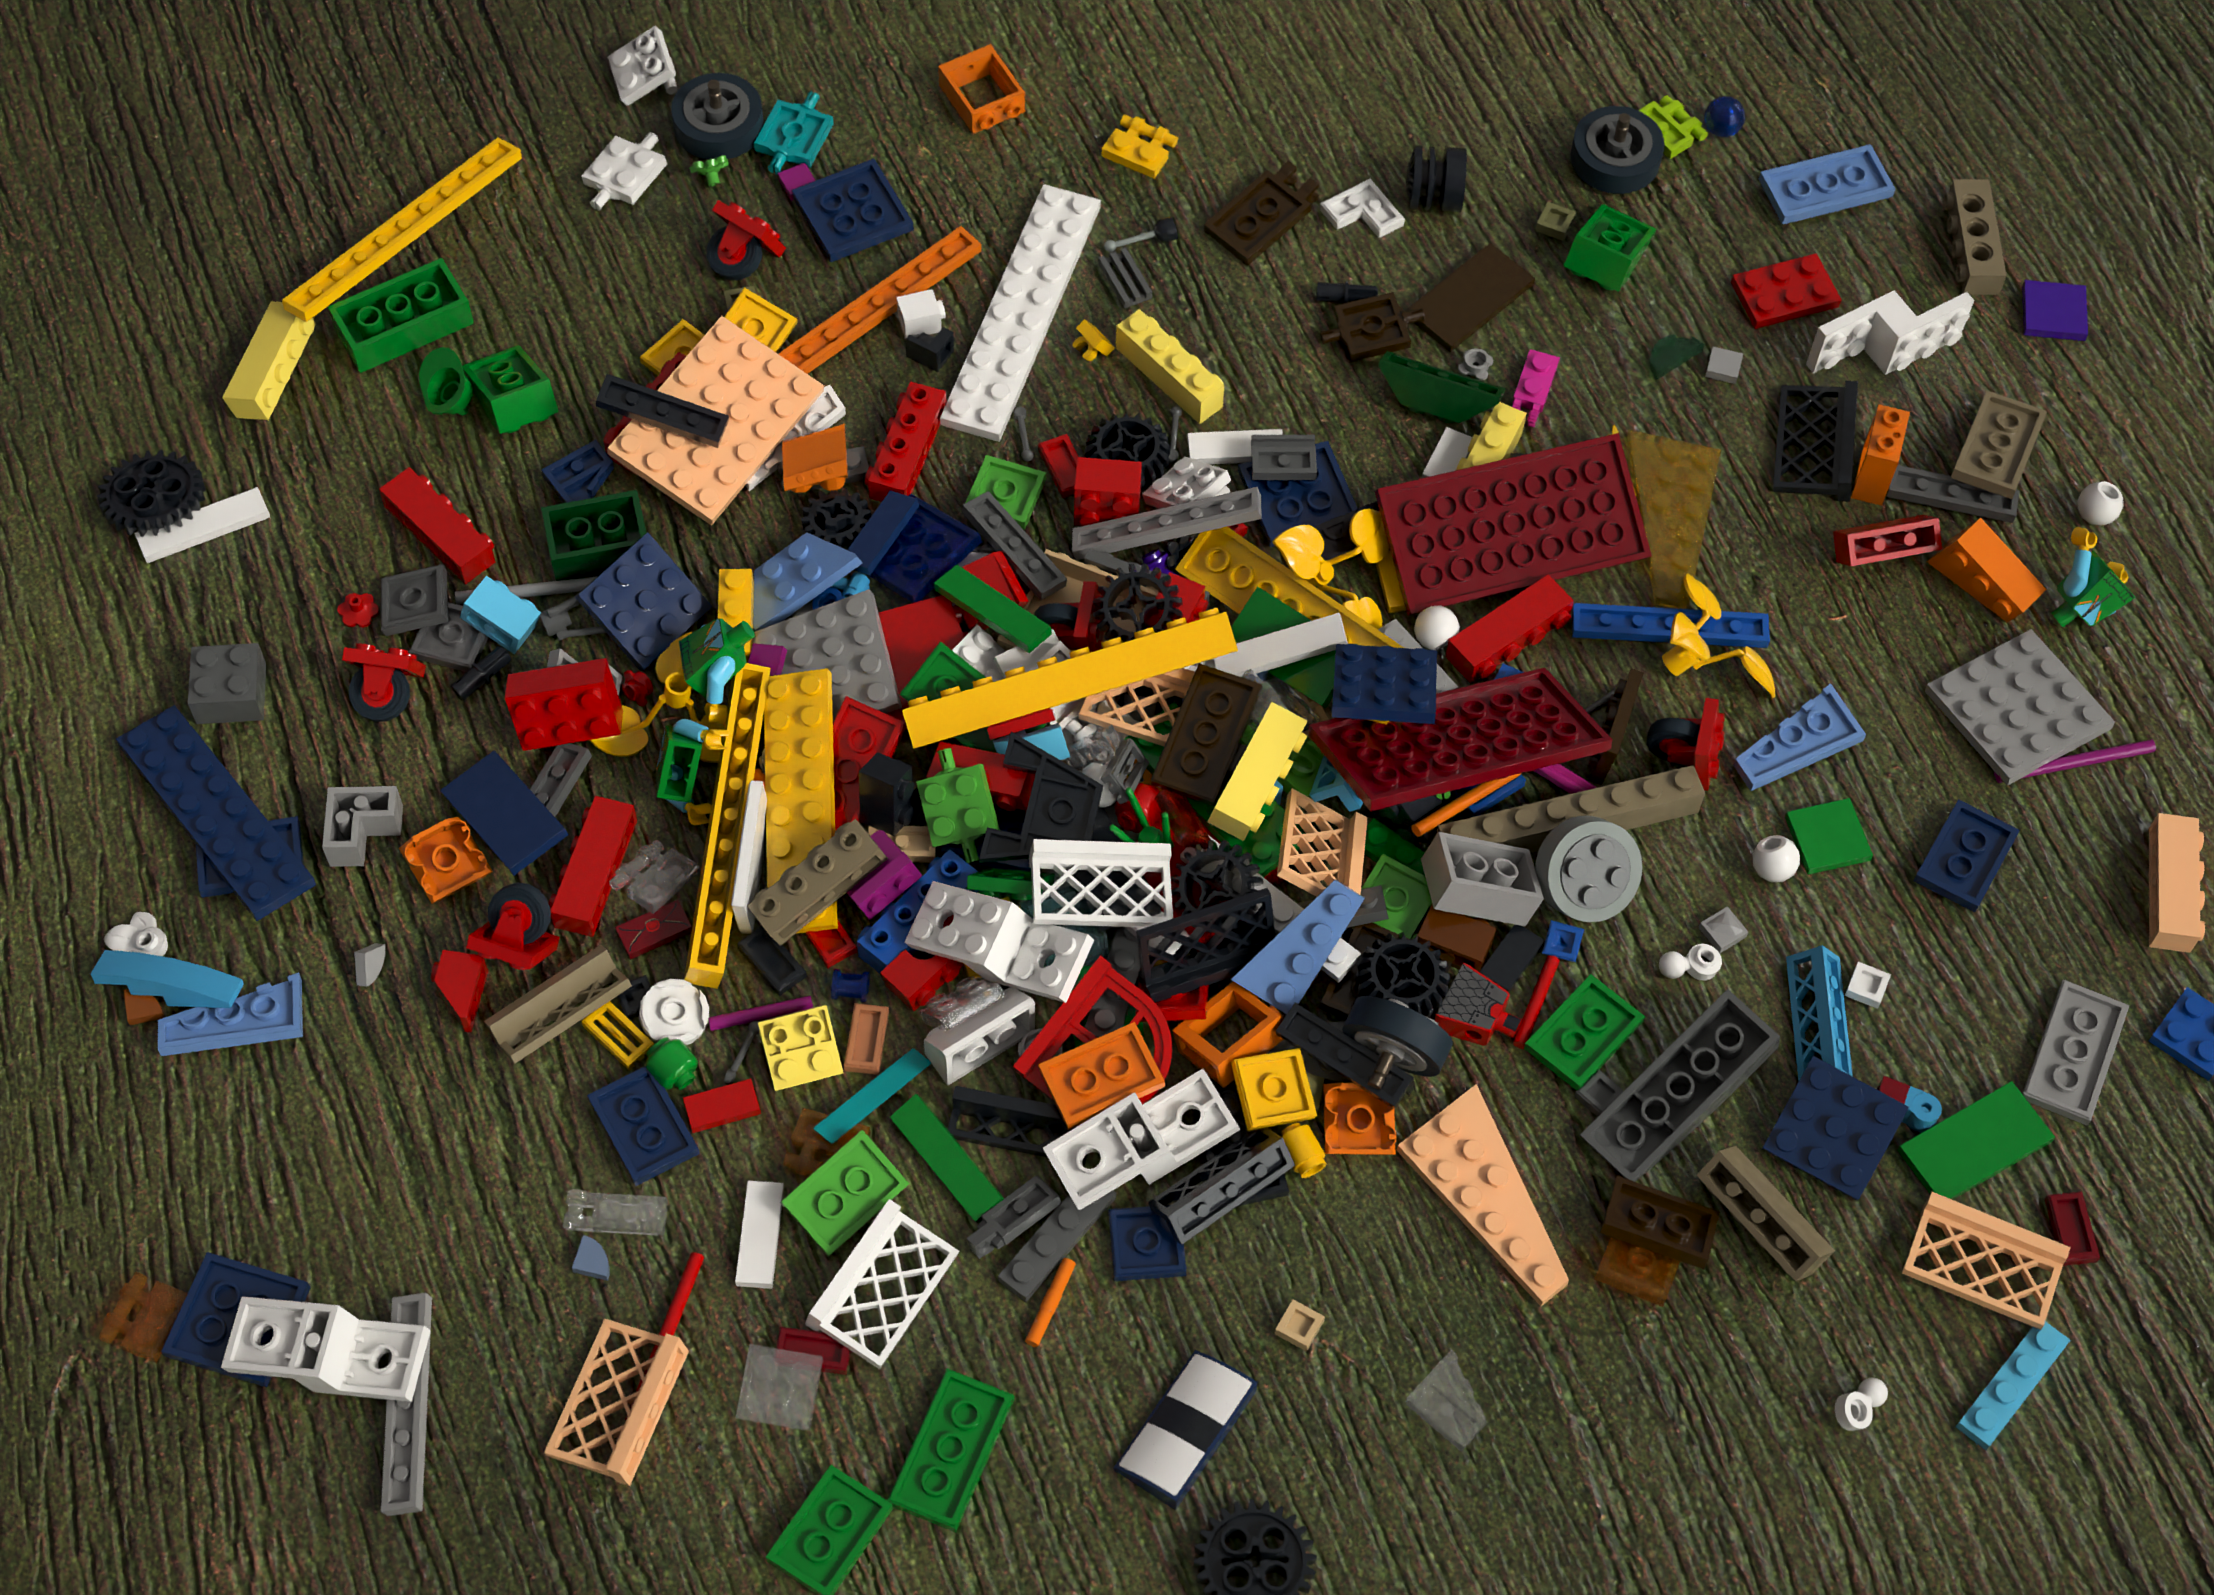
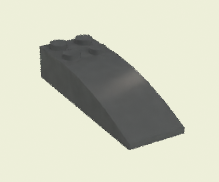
[1580,989,1780,1182]

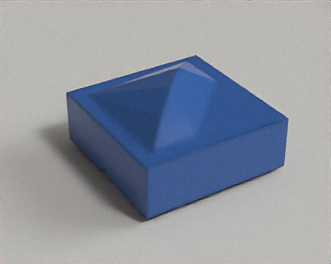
[1542,920,1584,962]

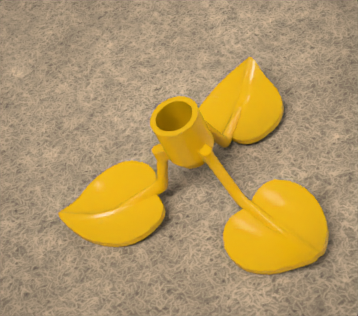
[1272,509,1389,629]
[1662,573,1775,700]
[589,632,725,763]

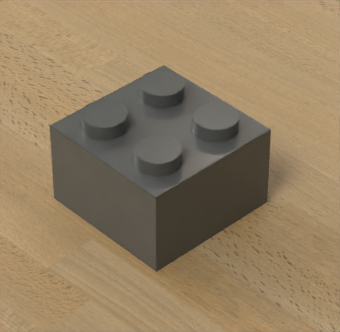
[188,643,266,724]

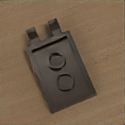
[1204,160,1319,266]

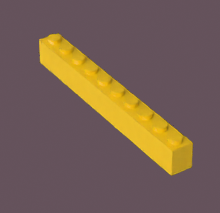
[902,608,1238,749]
[684,663,771,989]

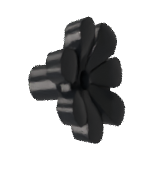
[1165,535,1197,575]

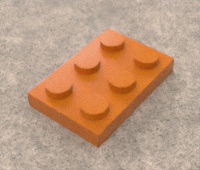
[1038,1022,1165,1130]

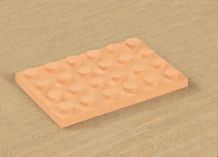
[607,316,824,526]

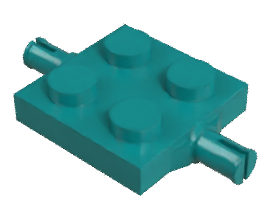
[754,91,834,174]

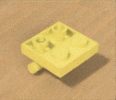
[757,1004,843,1091]

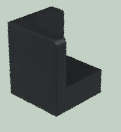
[905,327,954,372]

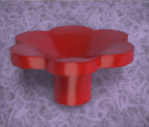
[337,593,379,628]

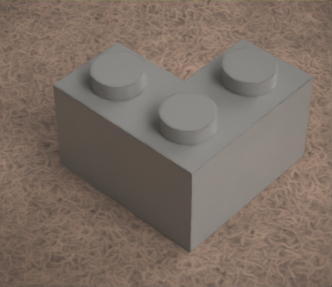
[322,786,403,867]

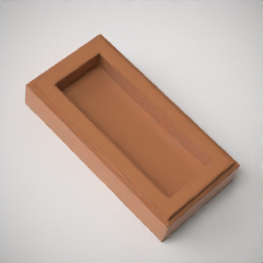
[844,1003,889,1075]

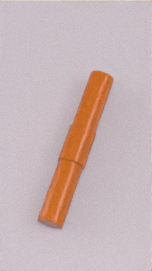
[1025,1258,1076,1347]

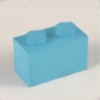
[460,576,541,654]

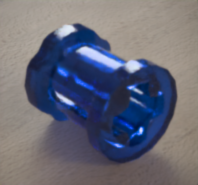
[831,969,870,1002]

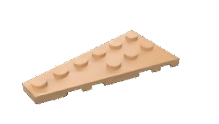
[1397,1084,1569,1306]

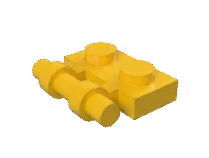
[1102,114,1178,179]

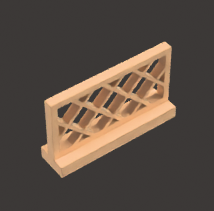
[1079,668,1195,746]
[1277,788,1367,897]
[1902,1192,2070,1330]
[544,1319,689,1486]

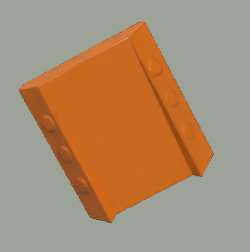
[782,424,848,493]
[398,817,493,904]
[1323,1083,1396,1155]

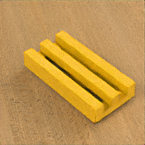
[581,1001,654,1071]

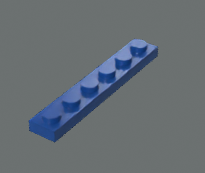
[1572,603,1770,648]

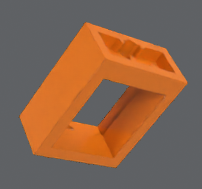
[938,44,1025,134]
[1851,404,1910,506]
[1172,981,1284,1088]

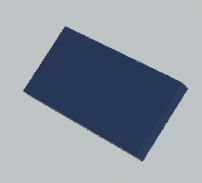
[440,750,569,876]

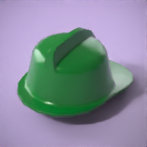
[419,347,473,415]

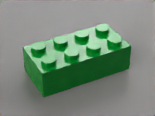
[327,258,474,373]

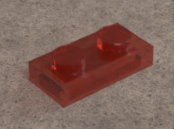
[1155,789,1211,850]

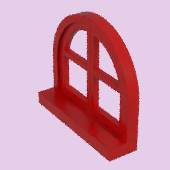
[1013,956,1172,1105]

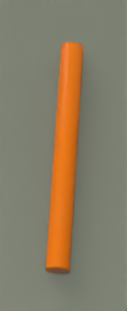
[1412,773,1521,837]

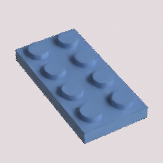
[1759,144,1895,225]

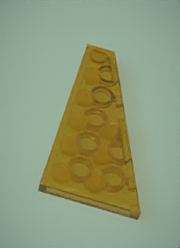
[1626,429,1721,609]

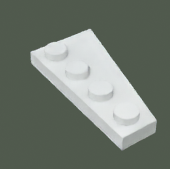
[746,385,845,491]

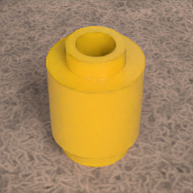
[1281,1123,1326,1178]

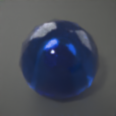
[1704,96,1745,138]

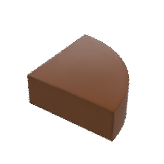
[123,989,165,1026]

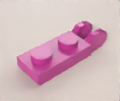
[1512,349,1560,427]

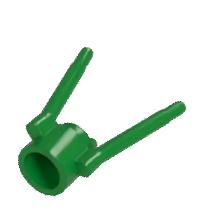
[1109,787,1174,849]

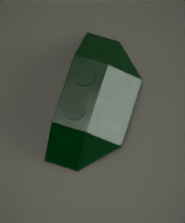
[1379,351,1506,423]

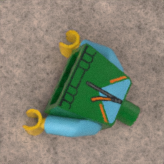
[2051,527,2136,628]
[679,618,755,724]
[656,719,730,825]

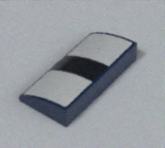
[1113,1350,1258,1511]

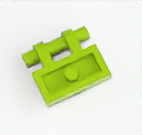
[1638,95,1708,159]

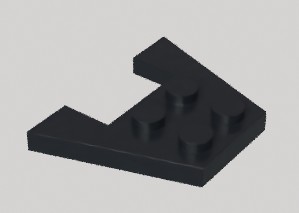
[979,732,1103,863]

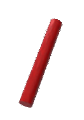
[1513,955,1560,1049]

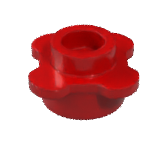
[622,670,653,706]

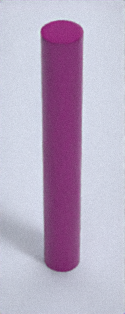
[708,995,813,1031]

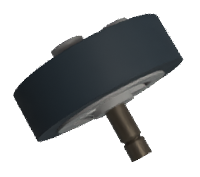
[1342,996,1453,1090]

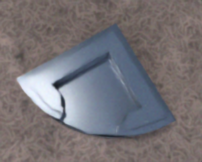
[572,1235,610,1281]

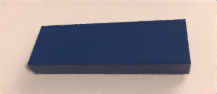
[848,490,919,575]

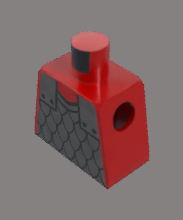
[1435,963,1522,1046]

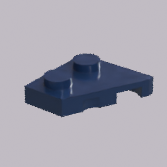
[541,440,614,503]

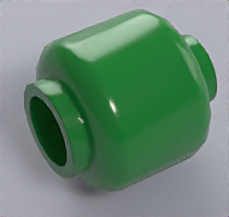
[646,1037,698,1090]

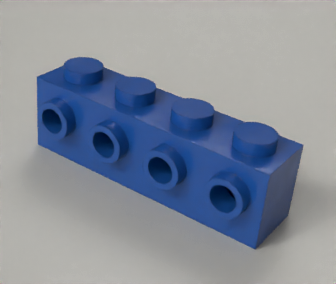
[857,849,979,973]

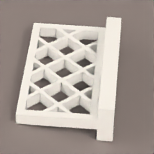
[1029,839,1173,927]
[805,1199,959,1369]

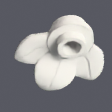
[104,912,168,956]

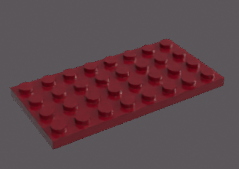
[1375,433,1652,616]
[1308,668,1612,811]

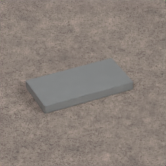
[2022,979,2130,1126]

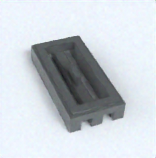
[1098,248,1152,309]
[1101,738,1149,805]

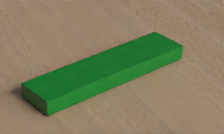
[934,565,1052,653]
[890,1094,1005,1223]

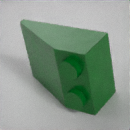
[1564,204,1657,292]
[462,345,559,434]

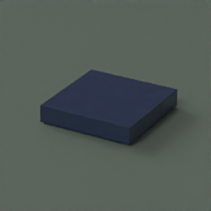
[1108,1205,1187,1281]

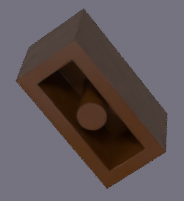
[1418,904,1496,972]

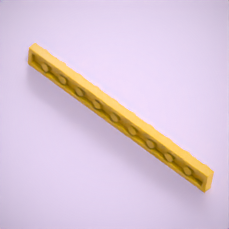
[282,137,522,322]

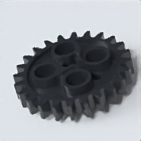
[97,450,206,537]
[1193,1499,1317,1595]

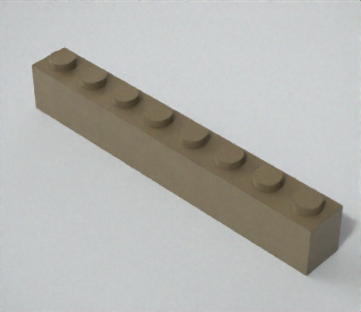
[1436,765,1705,853]

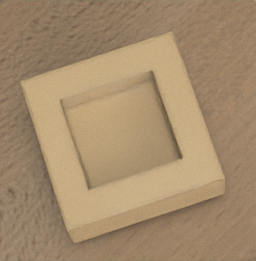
[1275,1300,1325,1352]

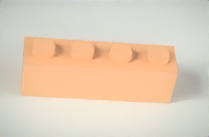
[2149,813,2205,953]

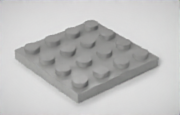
[752,589,902,722]
[1925,629,2115,786]

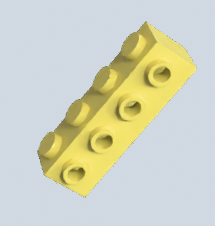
[222,301,316,420]
[1116,309,1224,424]
[1456,402,1527,470]
[1207,702,1308,841]

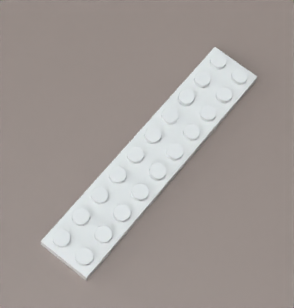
[940,184,1101,442]

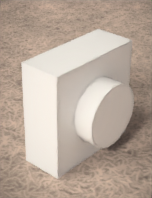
[1845,962,1891,1009]

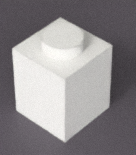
[896,289,946,339]

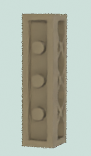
[484,945,632,1063]

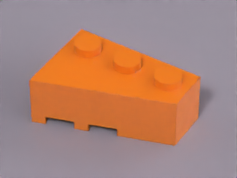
[1927,518,2047,623]

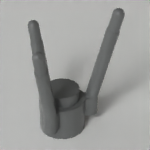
[540,596,606,641]

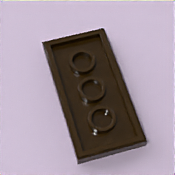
[1406,243,1535,352]
[1150,663,1262,807]

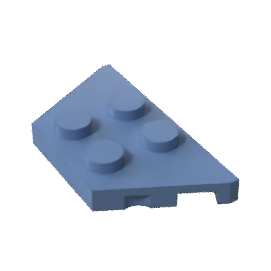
[753,532,862,631]

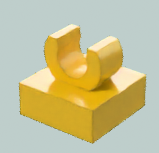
[1072,319,1115,361]

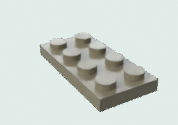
[1951,391,2047,499]

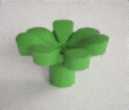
[689,155,728,186]

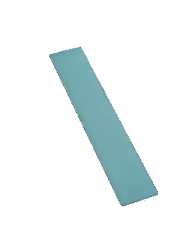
[814,1048,931,1144]

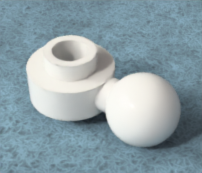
[1659,944,1722,981]
[1835,1378,1888,1431]

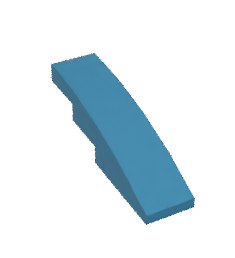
[91,950,244,1008]

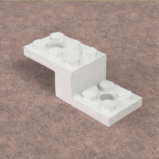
[1806,290,1974,375]
[904,881,1094,1003]
[1043,1069,1240,1210]
[221,1297,431,1402]

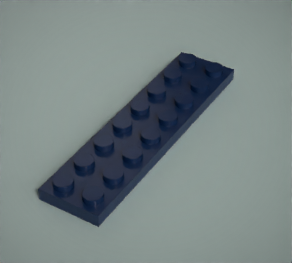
[116,705,316,921]

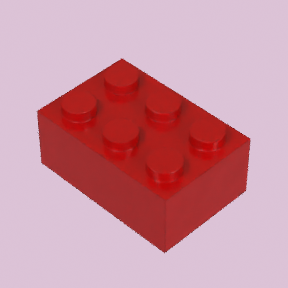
[505,658,623,751]

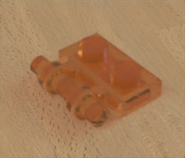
[783,1108,871,1176]
[99,1272,188,1363]

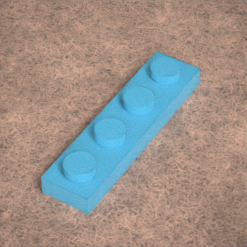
[1956,1321,2070,1450]

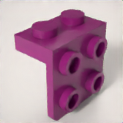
[847,830,922,920]

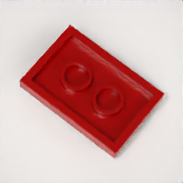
[1731,253,1842,329]

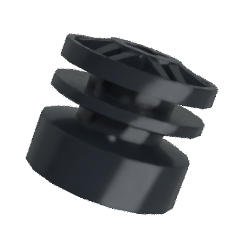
[1406,145,1467,212]

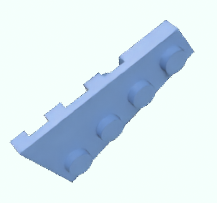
[1733,683,1866,791]
[1231,879,1365,1014]
[158,973,303,1056]

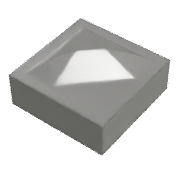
[1699,906,1748,954]

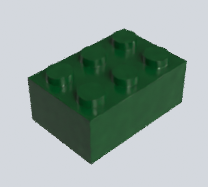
[541,490,646,581]

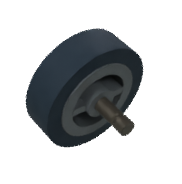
[671,73,764,160]
[1570,106,1664,194]

